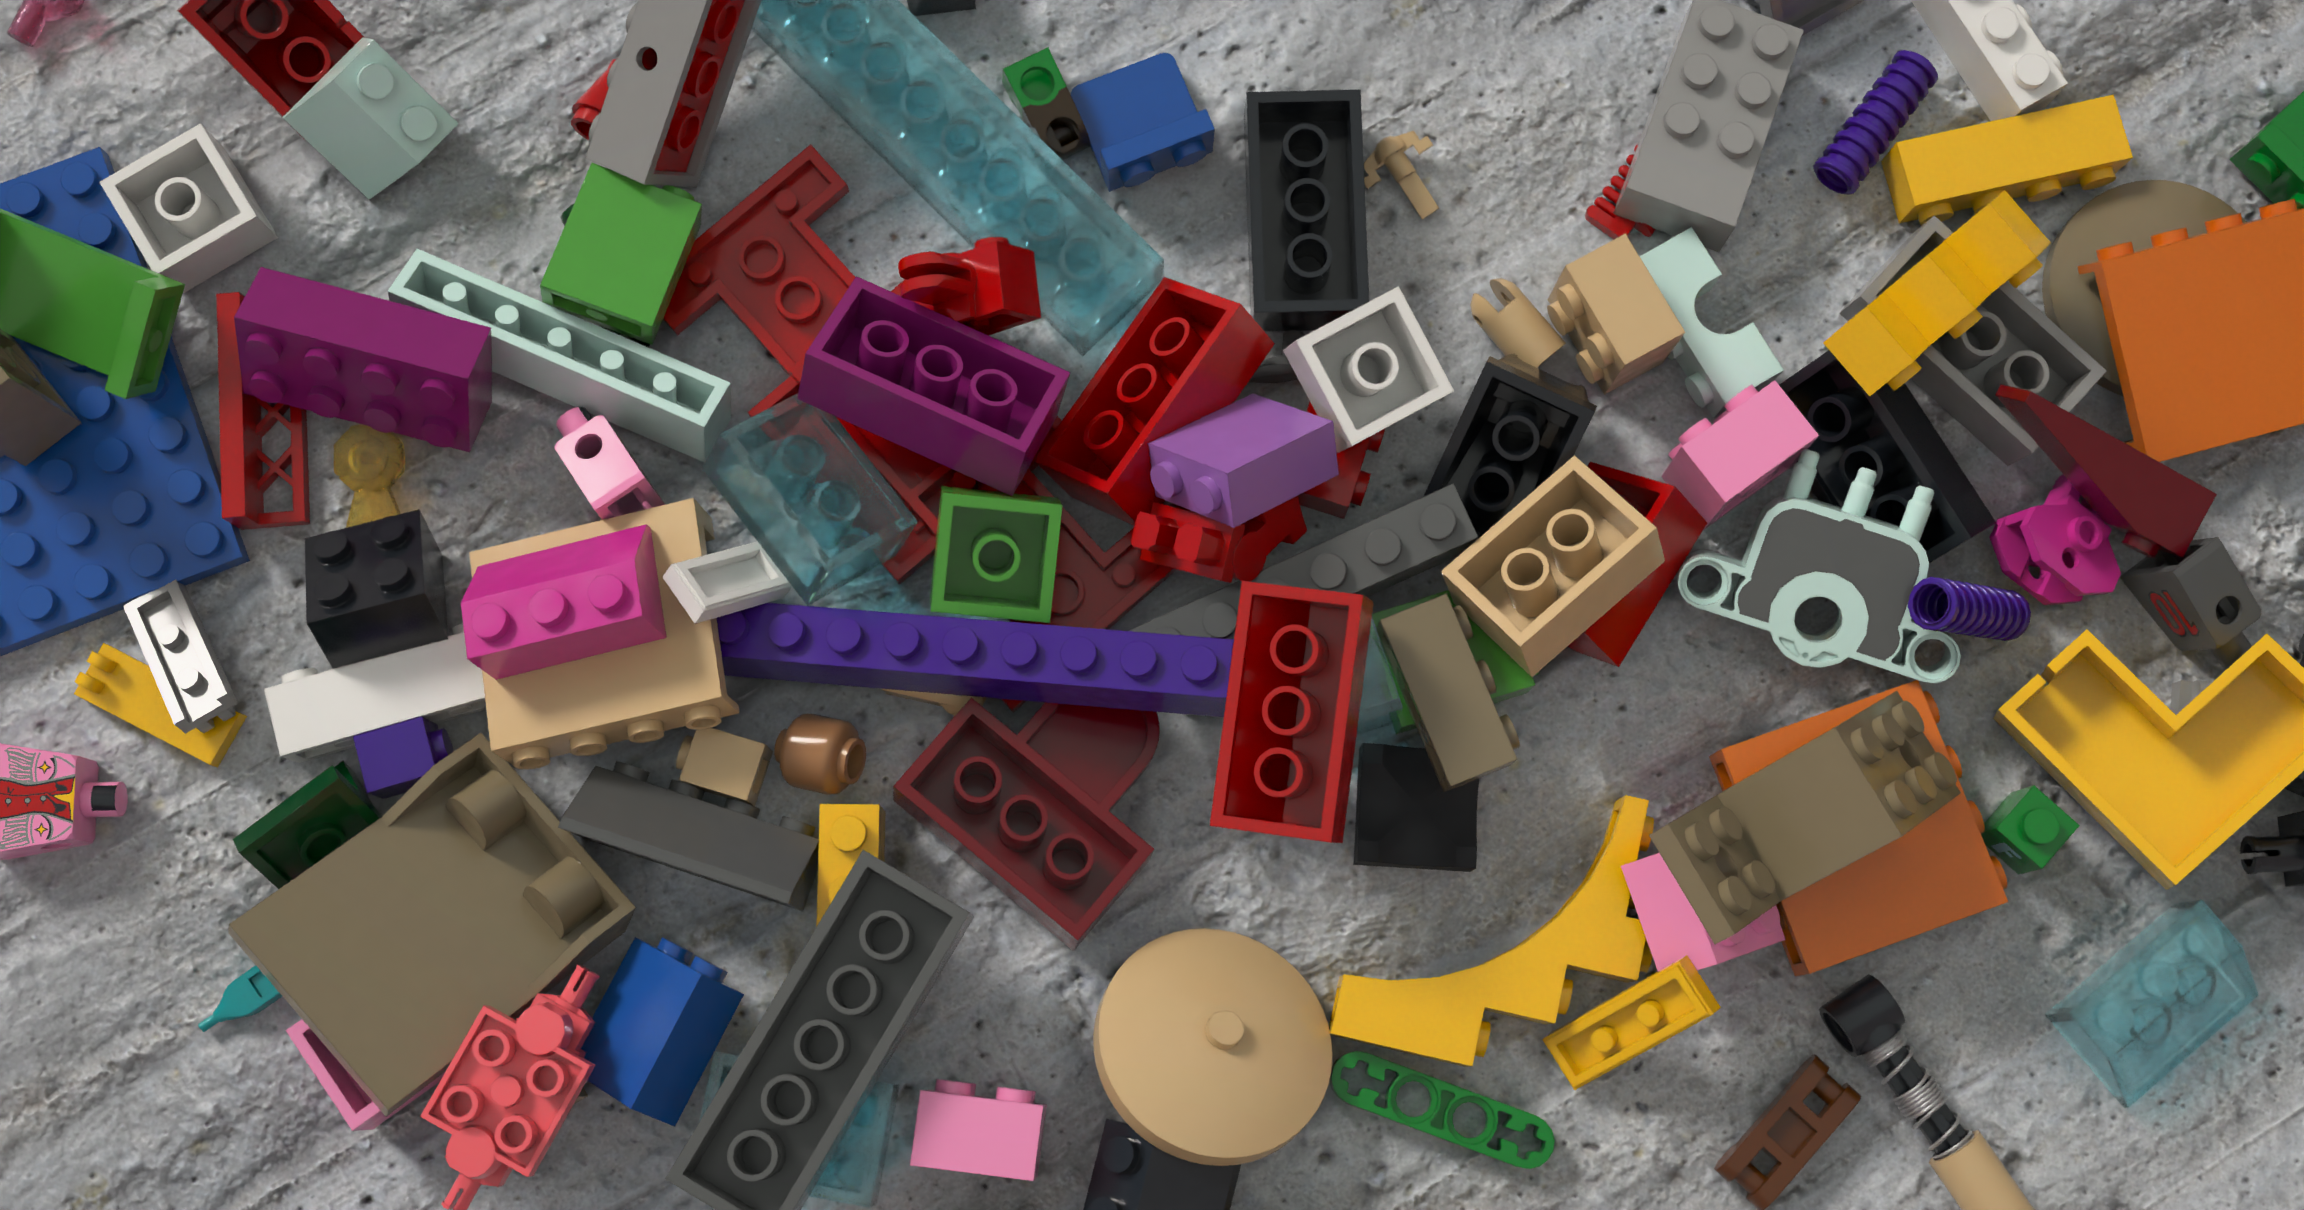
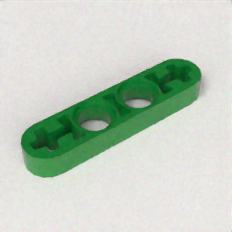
[1329,1051,1555,1169]

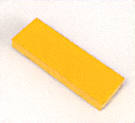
[1542,955,1721,1090]

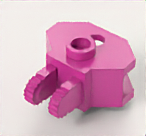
[1989,474,2121,605]

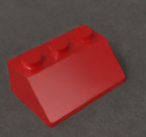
[1568,462,1707,667]

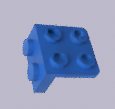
[1071,53,1215,192]

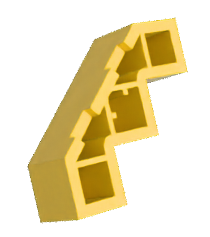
[1823,190,2051,396]

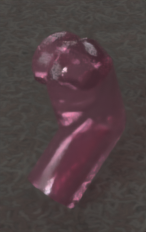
[6,0,84,47]

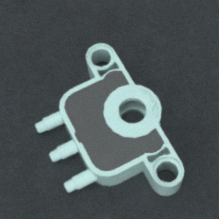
[1677,449,1961,683]

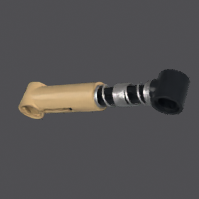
[1819,974,2035,1210]

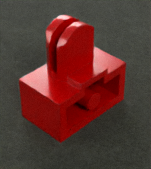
[898,237,1041,336]

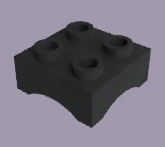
[1353,743,1479,872]

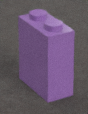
[1148,393,1339,528]

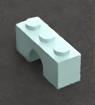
[1640,227,1784,418]

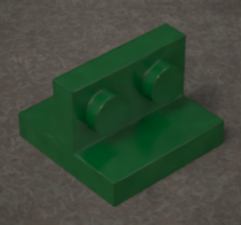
[233,761,383,889]

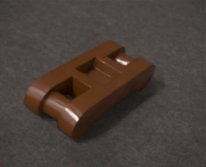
[1714,1054,1861,1210]

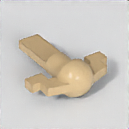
[1364,131,1439,220]

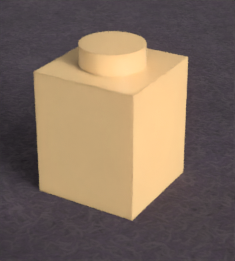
[676,728,773,806]

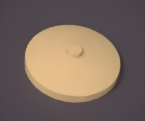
[1093,928,1333,1166]

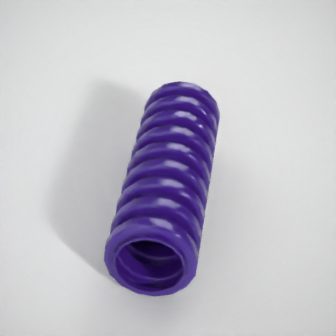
[1813,50,1938,195]
[1908,577,2031,641]

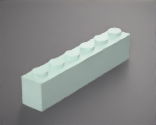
[388,249,731,463]

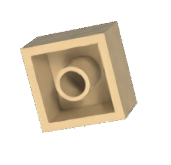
[1547,233,1685,395]

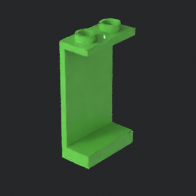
[0,209,185,399]

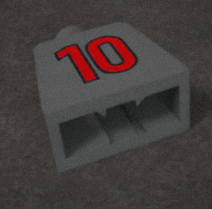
[2120,537,2261,671]

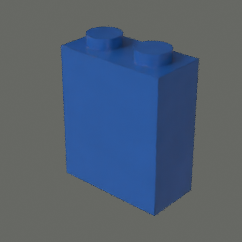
[581,937,744,1127]

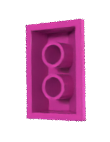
[461,524,667,680]

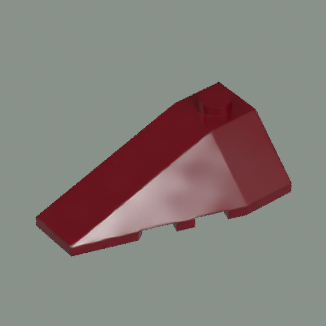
[1995,384,2217,558]

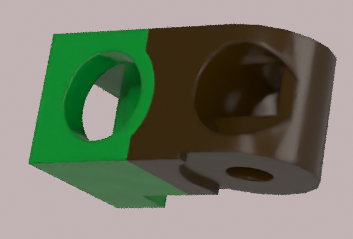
[1002,47,1091,166]

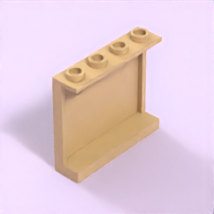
[469,498,740,769]

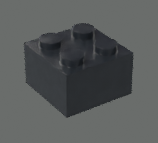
[305,509,448,669]

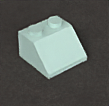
[282,37,459,200]

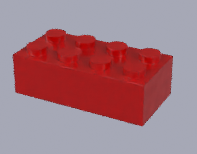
[1034,277,1275,526]

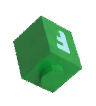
[1981,785,2080,875]

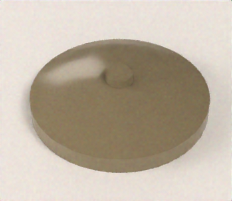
[2042,180,2246,396]

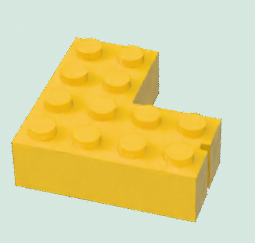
[1993,629,2304,890]

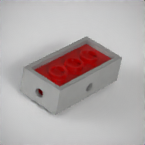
[585,0,761,188]

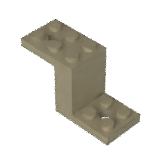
[1649,691,1961,944]

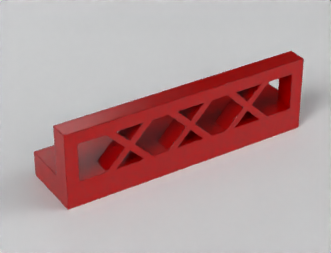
[216,292,310,530]

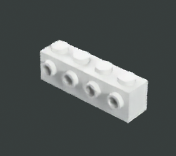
[1911,0,2068,121]

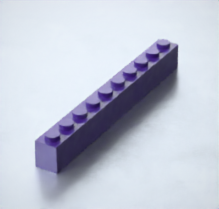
[717,603,1234,717]

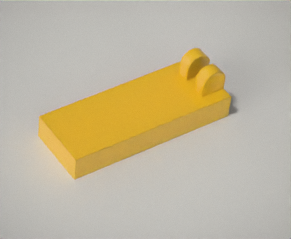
[74,643,247,768]

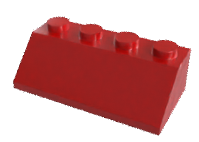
[1210,581,1374,843]

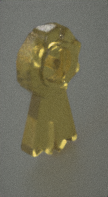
[333,424,406,528]

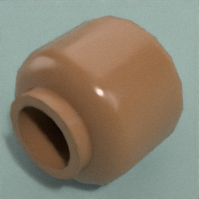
[774,714,866,795]

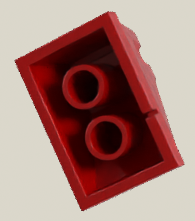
[177,0,364,141]

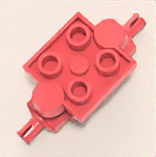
[420,964,600,1210]

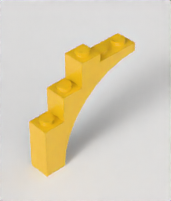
[1329,795,1654,1067]

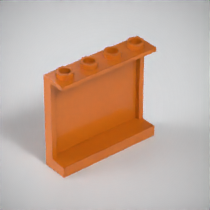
[2077,199,2304,462]
[1709,680,2008,976]

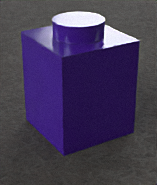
[353,716,453,799]

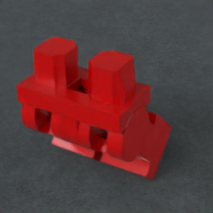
[1131,496,1307,583]

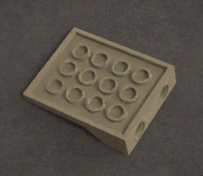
[228,733,636,1117]

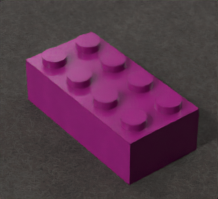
[234,267,492,453]
[797,276,1071,496]

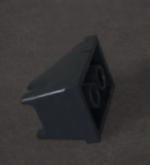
[1423,354,1597,538]

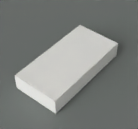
[663,540,793,624]

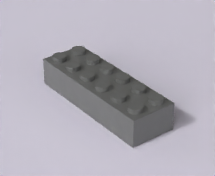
[665,850,974,1210]

